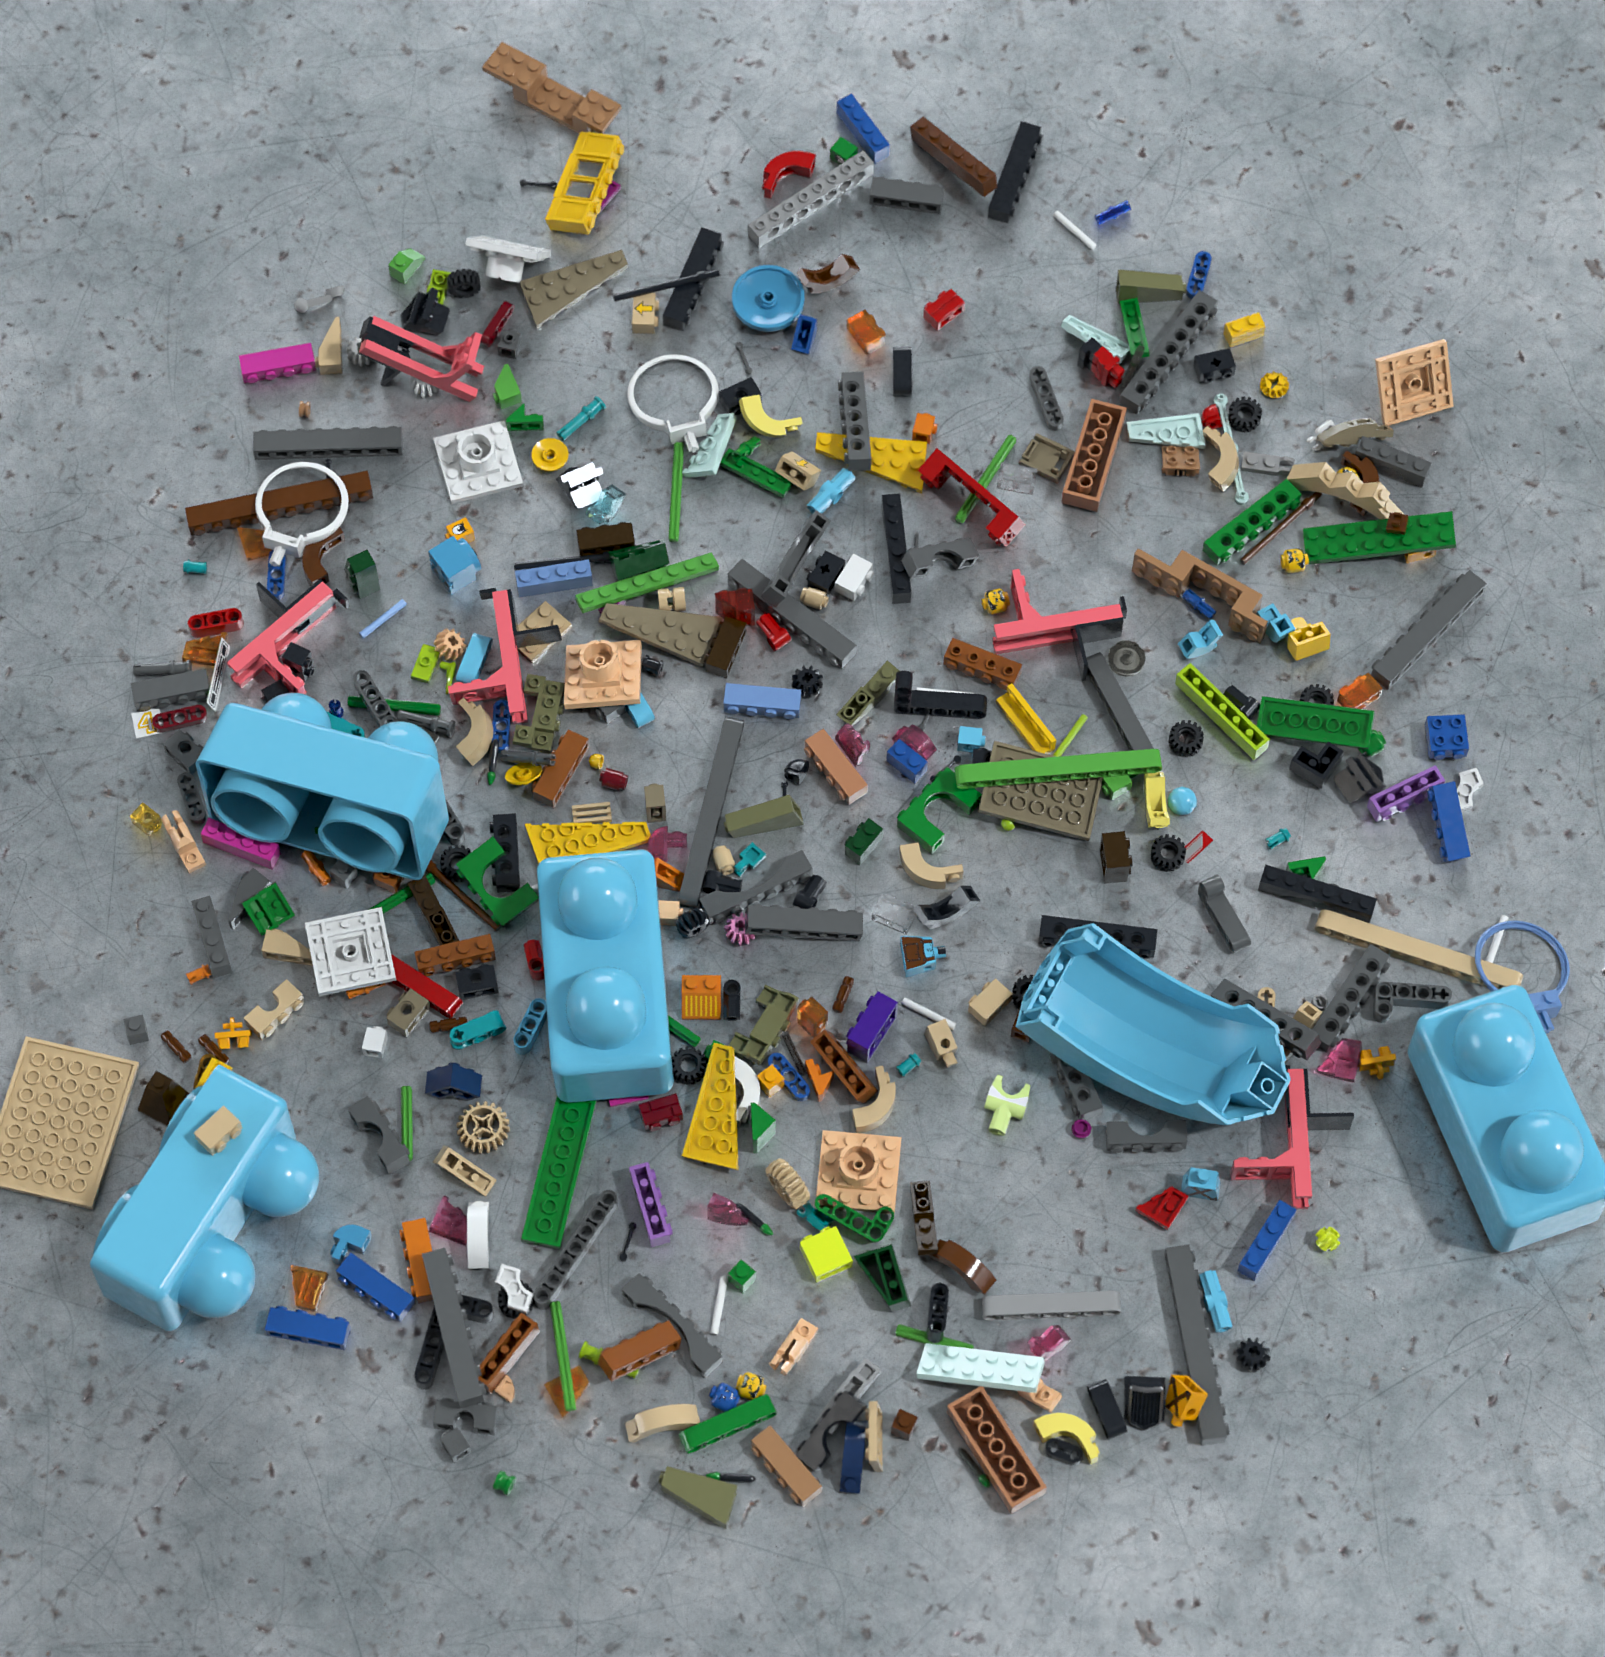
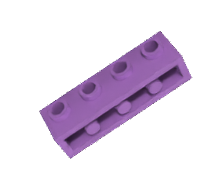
[1367,765,1445,822]
[629,1162,673,1247]

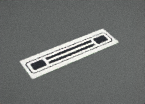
[207,637,230,712]

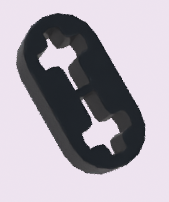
[1045,1438,1083,1466]

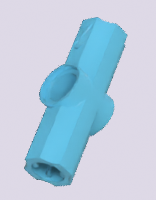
[807,468,855,514]
[1199,1270,1233,1333]

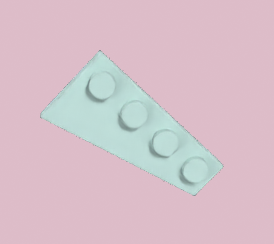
[1061,315,1130,363]
[682,413,737,478]
[1126,413,1205,449]

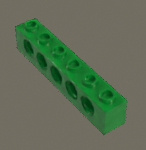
[1202,479,1302,565]

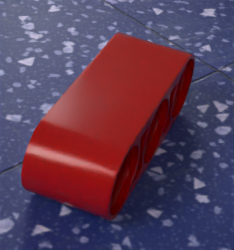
[188,608,244,638]

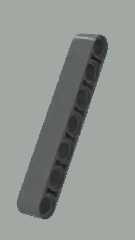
[1086,652,1154,751]
[533,1190,618,1310]

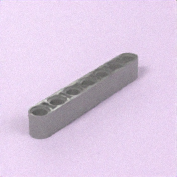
[981,1291,1121,1320]

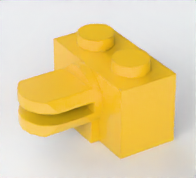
[1287,617,1331,661]

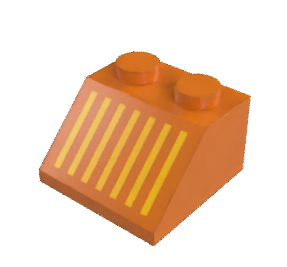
[682,975,721,1020]

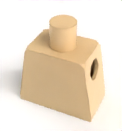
[924,1019,958,1068]

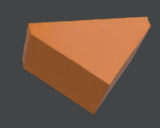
[654,857,684,892]

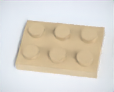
[518,601,572,663]
[865,1401,883,1472]

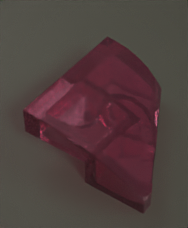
[835,723,870,767]
[1317,1038,1362,1083]
[707,1193,749,1226]
[429,1195,467,1246]

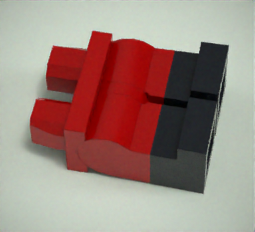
[1077,337,1125,388]

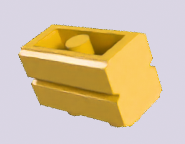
[1223,312,1266,348]

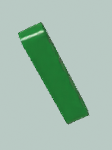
[678,1394,777,1454]

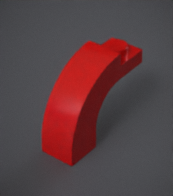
[762,151,816,199]

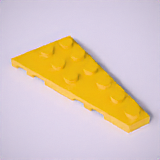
[525,822,652,865]

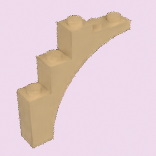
[1287,462,1403,519]

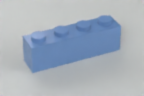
[515,559,593,598]
[724,683,801,719]

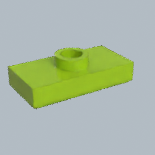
[411,644,440,684]

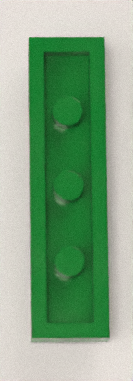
[1120,297,1150,360]
[720,448,793,498]

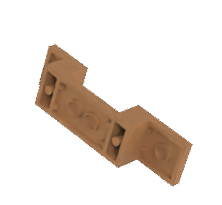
[482,42,622,134]
[1132,548,1268,643]

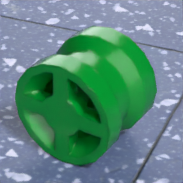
[493,1470,516,1496]

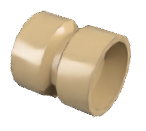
[658,587,686,612]

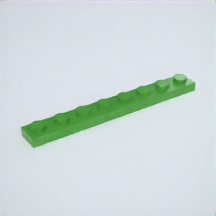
[575,552,719,613]

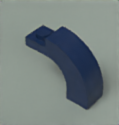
[840,1420,867,1494]

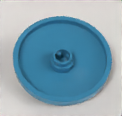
[732,265,805,332]

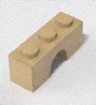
[244,979,304,1040]

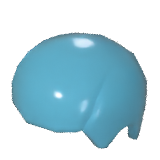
[1168,787,1197,815]

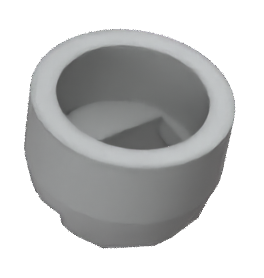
[1311,994,1328,1011]

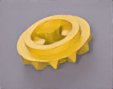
[1260,371,1289,398]

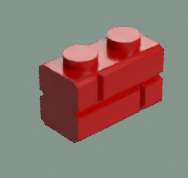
[923,289,965,331]

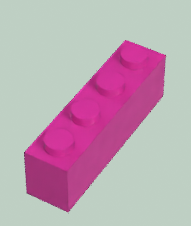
[239,343,316,383]
[201,818,281,870]

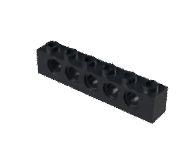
[1038,915,1158,959]

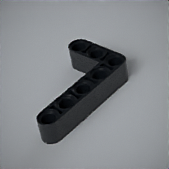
[894,671,987,719]
[414,1295,494,1390]

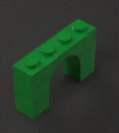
[897,767,982,855]
[456,836,539,927]

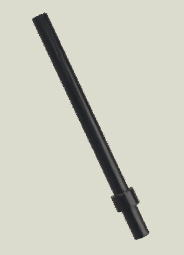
[613,269,720,302]
[514,551,610,570]

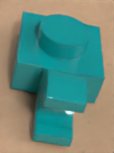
[734,842,766,877]
[796,1201,833,1231]

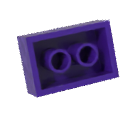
[846,991,898,1063]

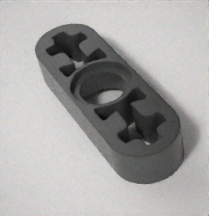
[177,772,207,825]

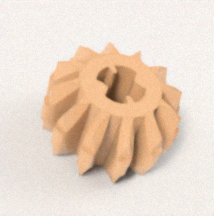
[433,628,466,661]

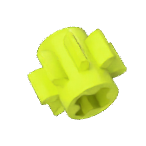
[1315,1227,1340,1251]

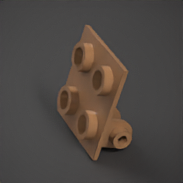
[1162,446,1200,476]

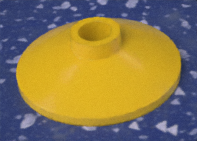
[531,438,568,472]
[505,763,542,785]

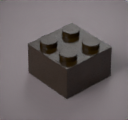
[1099,831,1133,884]

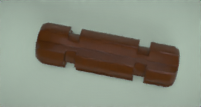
[832,976,854,1013]
[429,1017,468,1033]
[161,1030,192,1063]
[198,1034,230,1064]

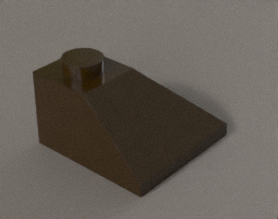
[138,1071,190,1127]

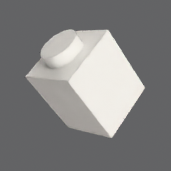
[362,1026,388,1059]

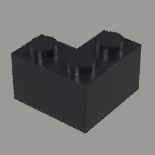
[1289,742,1344,789]

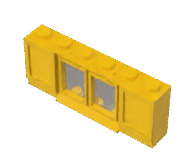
[545,132,624,235]

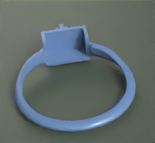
[1475,921,1570,1034]

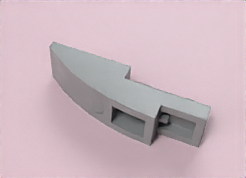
[815,1358,881,1435]

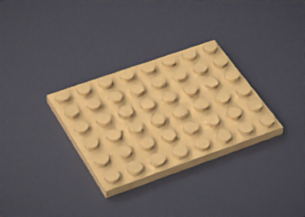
[0,1036,140,1210]

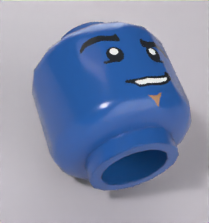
[709,1383,740,1412]

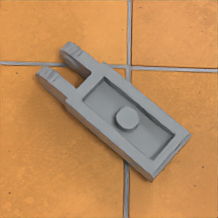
[1241,451,1295,476]

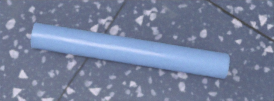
[359,599,407,639]

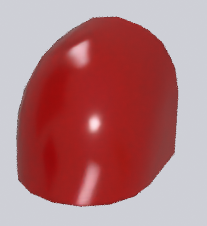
[1201,404,1222,429]

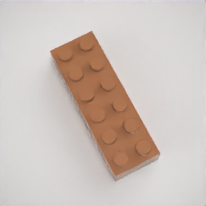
[1061,399,1127,512]
[947,1386,1047,1514]

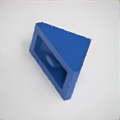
[791,314,817,354]

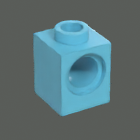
[957,726,986,753]

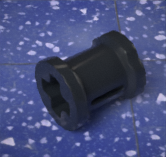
[641,655,664,677]

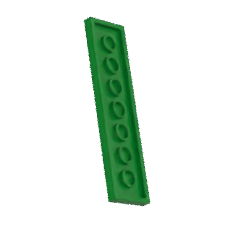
[1303,511,1456,565]
[521,1096,596,1249]

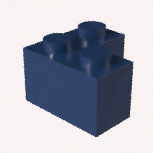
[425,1063,482,1101]

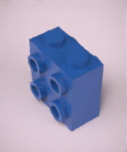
[1425,714,1469,760]

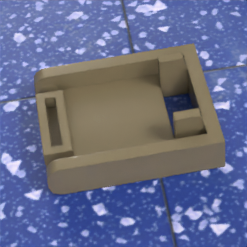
[1018,433,1075,484]

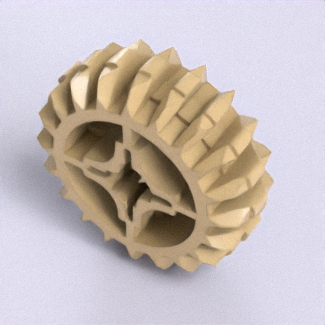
[456,1101,510,1154]
[765,1158,810,1209]

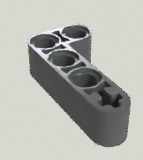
[1198,874,1251,953]
[1373,982,1452,1023]

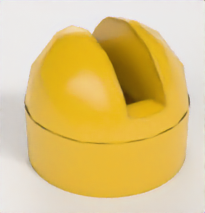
[589,754,604,770]

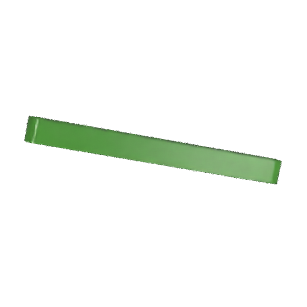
[954,749,1162,789]

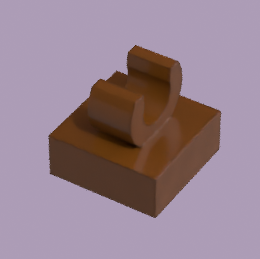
[1386,512,1409,535]

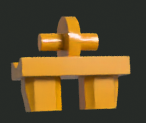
[215,1017,252,1049]
[1358,1046,1396,1080]

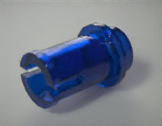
[329,699,344,718]

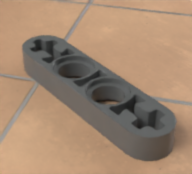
[1029,366,1064,431]

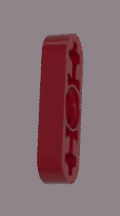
[480,301,514,347]
[152,705,207,733]

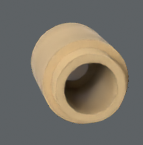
[800,587,829,610]
[712,846,735,875]

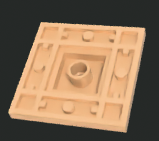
[1375,339,1454,426]
[564,640,642,709]
[816,1130,901,1214]

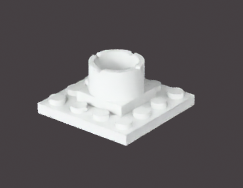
[466,236,551,282]
[433,420,523,504]
[305,907,396,996]

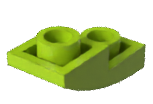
[427,269,451,305]

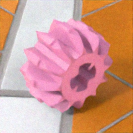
[724,912,755,946]

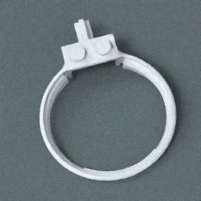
[627,355,719,453]
[255,462,349,567]

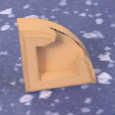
[494,1375,515,1403]

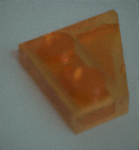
[237,527,272,561]
[182,632,228,666]
[290,1265,329,1312]
[544,1365,590,1419]

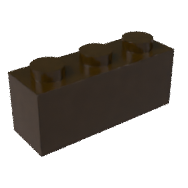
[576,522,635,556]
[704,616,747,679]

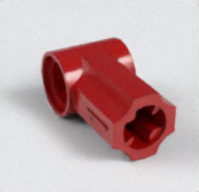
[756,613,792,651]
[523,939,545,981]

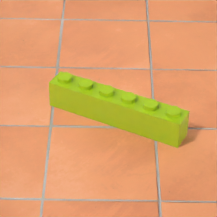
[1175,663,1270,760]

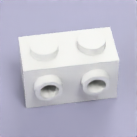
[835,554,874,601]

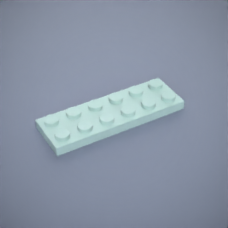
[917,1343,1044,1393]

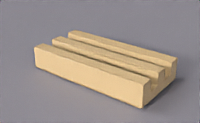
[572,802,612,824]

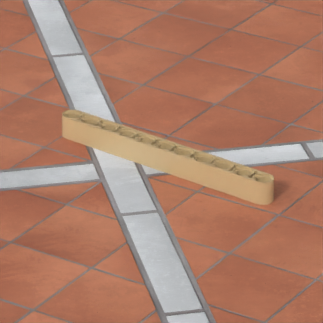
[1315,909,1523,989]

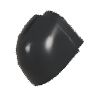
[784,759,809,785]

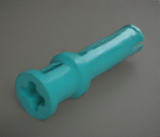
[556,396,606,441]

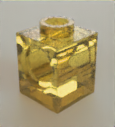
[130,802,162,837]

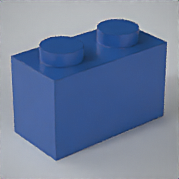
[886,739,928,784]

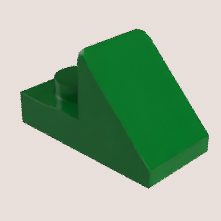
[506,403,544,431]
[1286,856,1326,880]

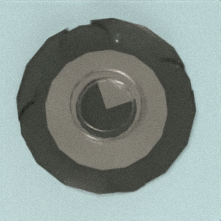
[1108,640,1146,677]

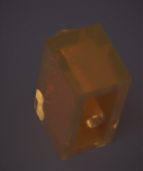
[847,309,886,355]
[1337,672,1383,709]
[798,996,828,1038]

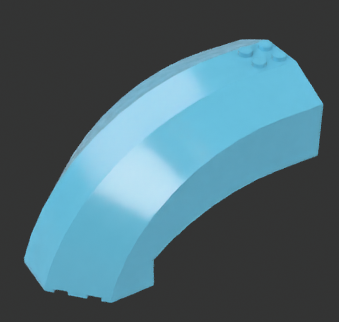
[1016,923,1291,1125]

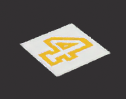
[131,708,163,739]

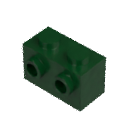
[844,818,884,865]

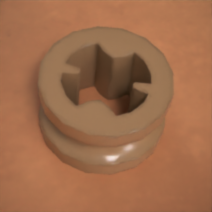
[299,401,311,418]

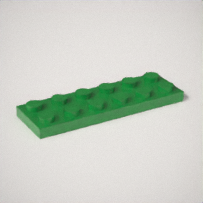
[1257,696,1375,749]

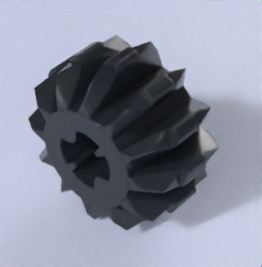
[792,665,823,698]
[675,908,709,939]
[1236,1337,1271,1372]

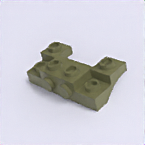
[513,674,565,754]
[727,984,799,1065]

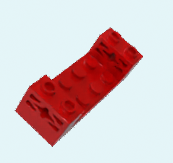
[918,448,1026,547]

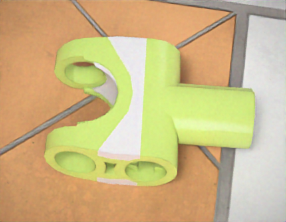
[984,1075,1031,1136]

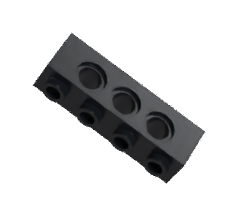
[489,813,520,893]

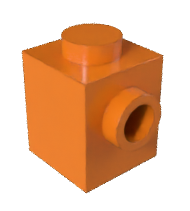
[912,413,938,444]

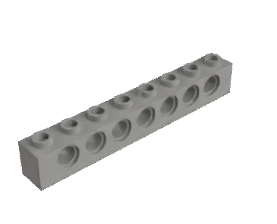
[748,151,874,248]

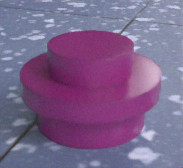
[1072,1119,1091,1139]

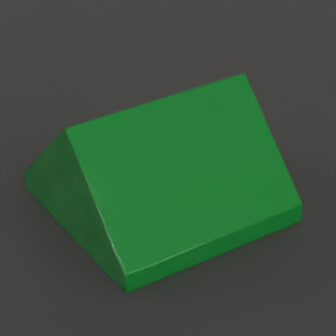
[751,1102,776,1154]

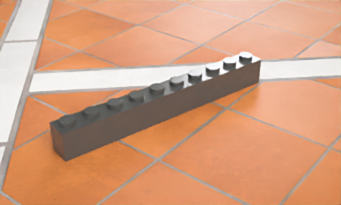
[1164,1244,1230,1446]

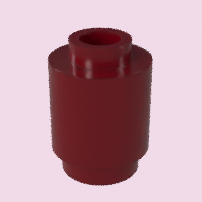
[599,768,629,791]

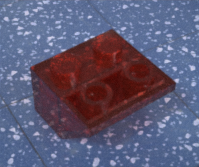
[715,588,755,626]

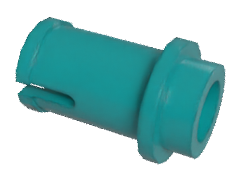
[183,559,207,574]
[1265,828,1291,849]
[896,1053,922,1077]

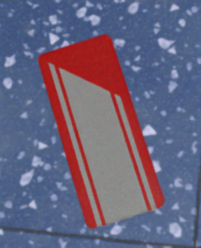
[1184,831,1213,863]

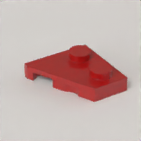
[1135,1186,1189,1230]

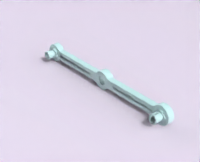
[1214,394,1249,505]

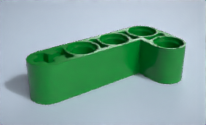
[815,1194,895,1242]

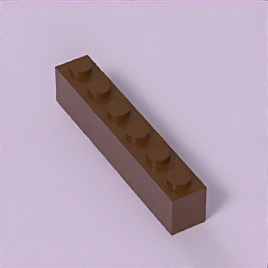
[910,116,997,198]

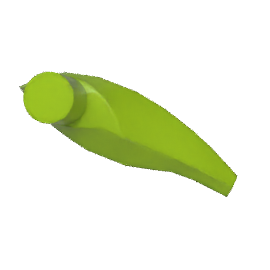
[440,661,456,695]

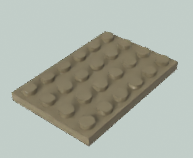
[978,741,1103,841]

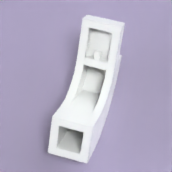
[735,1057,760,1128]
[467,1201,489,1269]

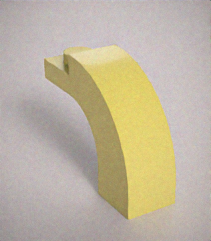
[739,395,802,438]
[1144,772,1170,828]
[1033,1413,1100,1465]

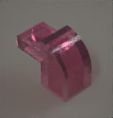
[892,724,937,760]
[648,826,687,862]
[1028,1325,1071,1361]

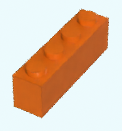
[399,1218,433,1303]

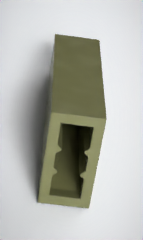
[1116,270,1186,304]
[724,794,804,838]
[658,1466,738,1529]

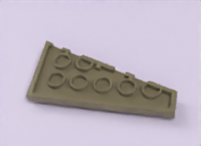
[519,250,628,329]
[598,603,723,667]

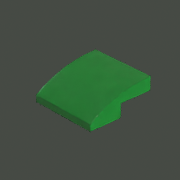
[242,881,295,936]

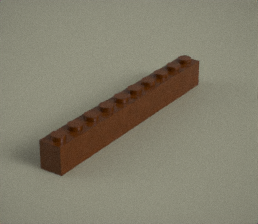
[185,470,373,536]

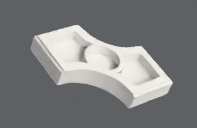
[1457,768,1484,812]
[495,1264,533,1314]

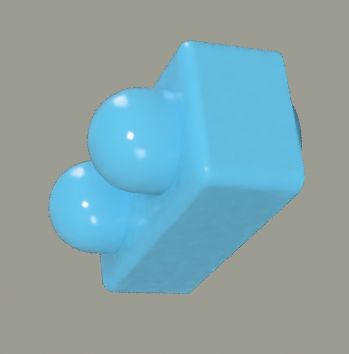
[196,693,449,880]
[537,850,674,1102]
[1407,985,1605,1252]
[90,1065,319,1331]

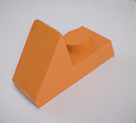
[805,1058,834,1102]

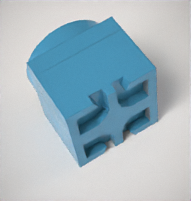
[428,536,482,595]

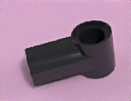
[1223,685,1260,720]
[702,870,743,894]
[792,875,827,909]
[723,979,741,1021]

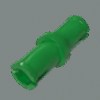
[731,436,761,462]

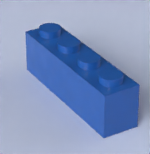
[836,93,890,164]
[1427,781,1471,862]
[1238,1199,1297,1281]
[336,1252,416,1322]
[265,1306,351,1350]

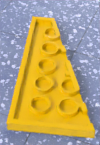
[815,432,927,494]
[682,1043,739,1171]

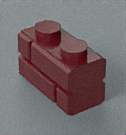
[638,1093,683,1132]

